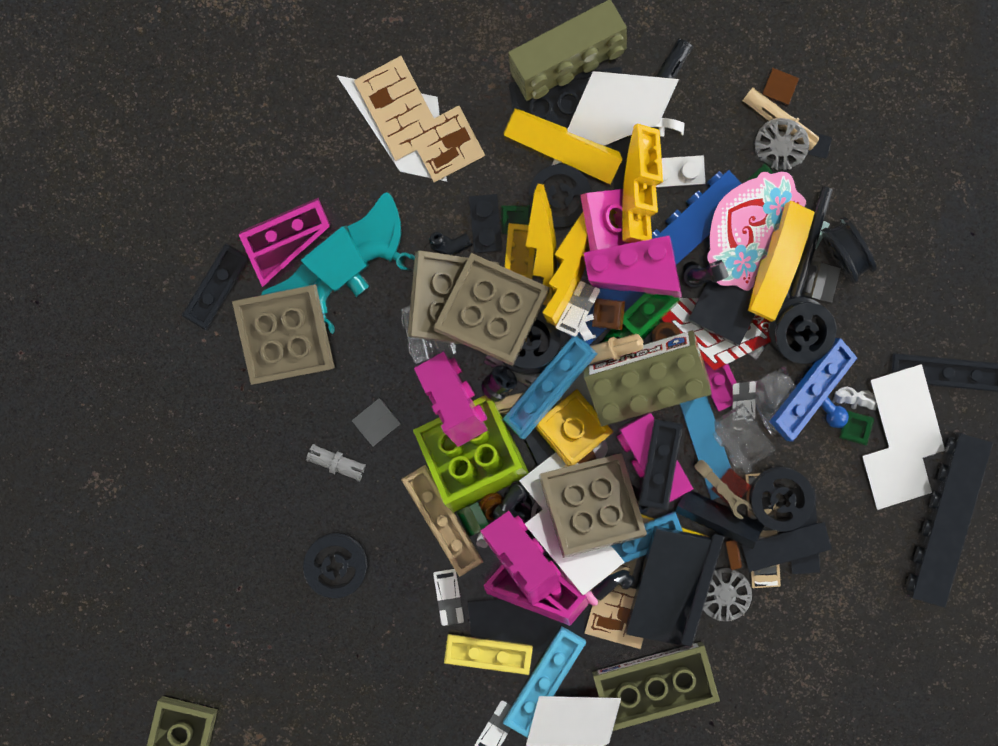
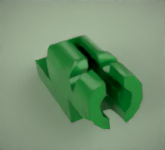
[600,293,680,343]

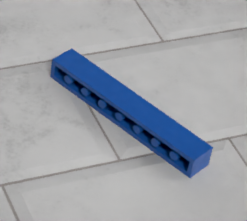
[567,170,742,345]

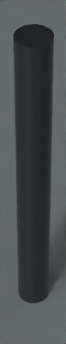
[790,186,833,297]

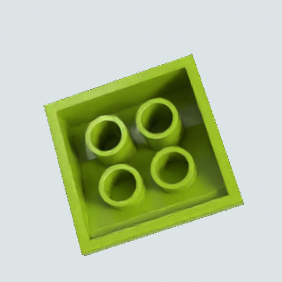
[413,395,528,513]

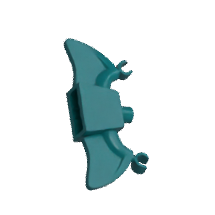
[261,192,415,334]

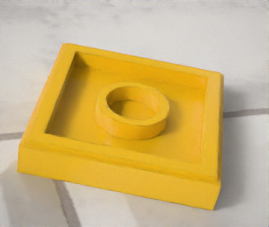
[535,389,614,466]

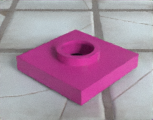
[580,189,629,251]

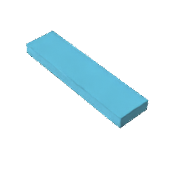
[503,626,586,738]

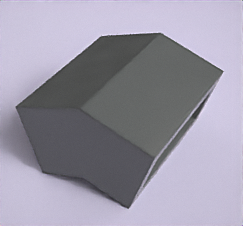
[802,261,841,303]
[352,398,400,446]

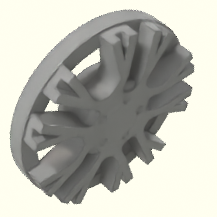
[755,118,809,170]
[703,568,752,621]

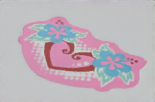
[707,172,806,291]

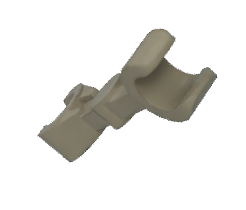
[694,460,752,519]

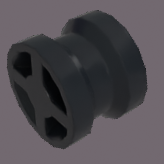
[481,365,517,402]

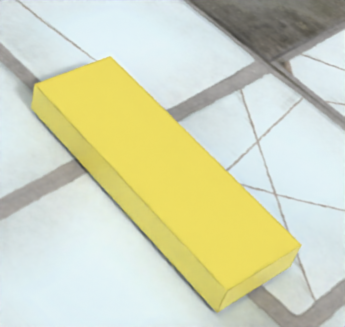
[444,634,533,675]

